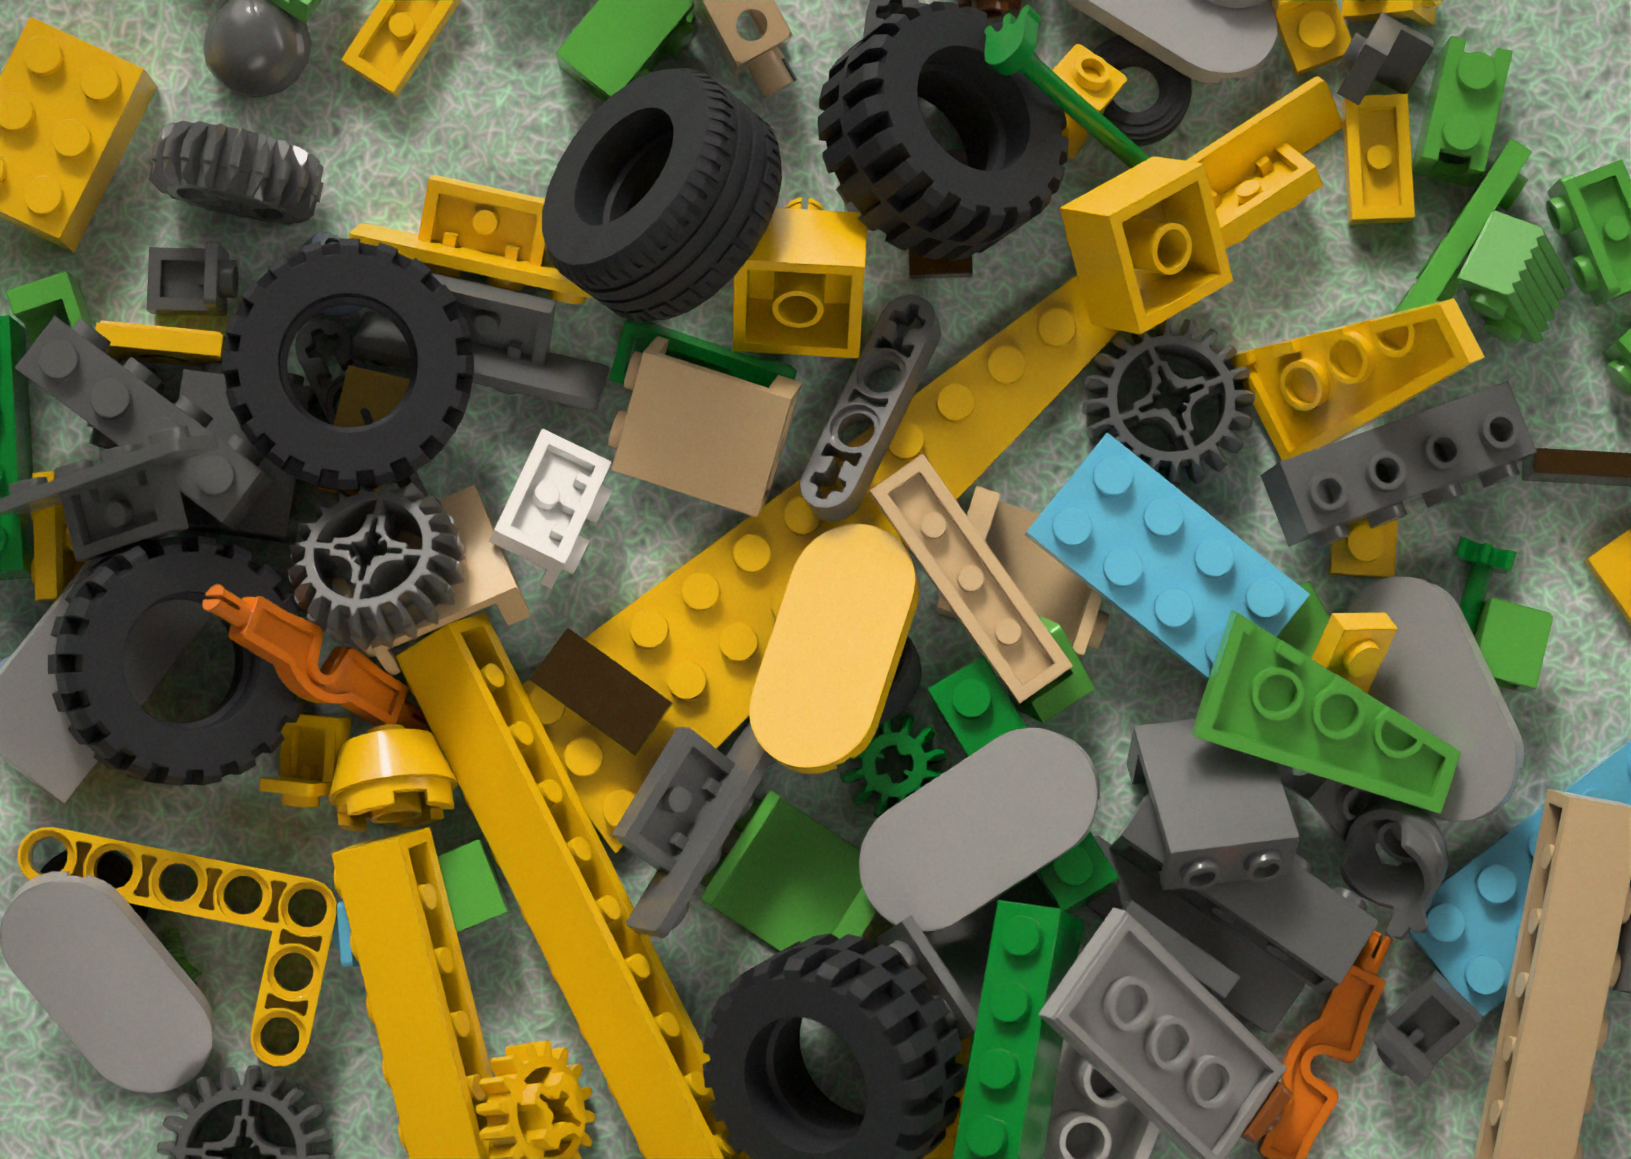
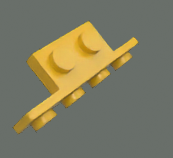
[1186,76,1342,249]
[349,175,594,304]

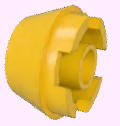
[328,724,458,832]

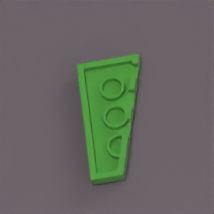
[1392,138,1532,314]
[1191,610,1461,814]

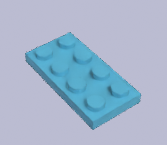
[1025,432,1310,682]

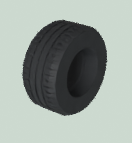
[542,68,782,322]

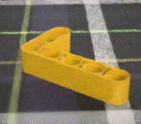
[17,827,337,1066]

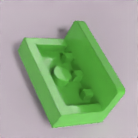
[1546,159,1631,306]

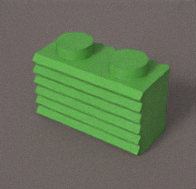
[1457,211,1572,344]

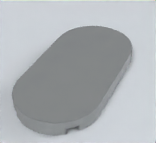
[1065,0,1277,83]
[1345,576,1524,822]
[859,728,1100,931]
[0,871,214,1093]

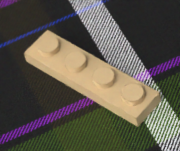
[869,454,1073,705]

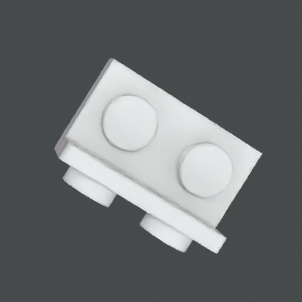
[489,429,612,589]

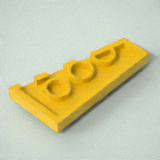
[1231,298,1484,461]

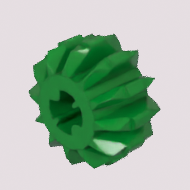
[840,713,948,819]

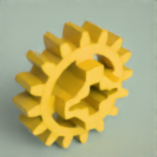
[476,1040,595,1159]

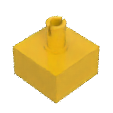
[1059,156,1233,335]
[732,198,867,358]

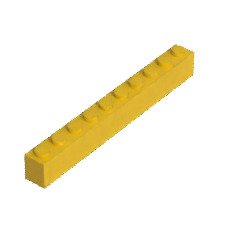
[395,612,751,1159]

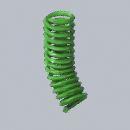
[162,928,202,985]

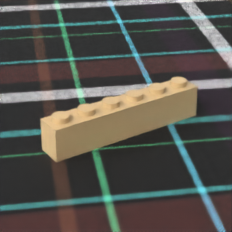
[1474,789,1631,1159]

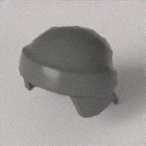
[203,0,312,98]
[1340,800,1449,940]

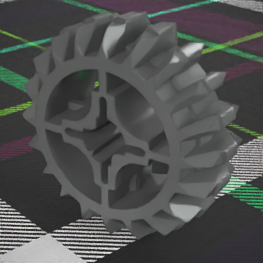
[149,120,324,225]
[1082,319,1255,488]
[287,482,465,651]
[157,1065,335,1159]

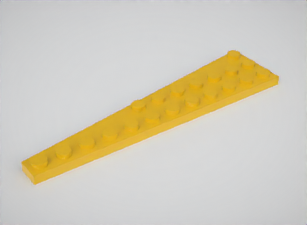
[522,275,1120,854]

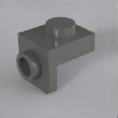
[1337,12,1435,105]
[146,242,239,316]
[1373,970,1483,1085]

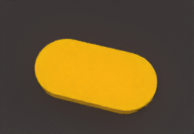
[749,524,920,774]

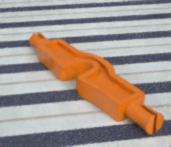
[202,584,429,731]
[1257,931,1394,1159]

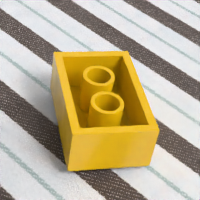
[0,16,157,253]

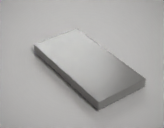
[0,551,213,804]
[1038,908,1287,1159]

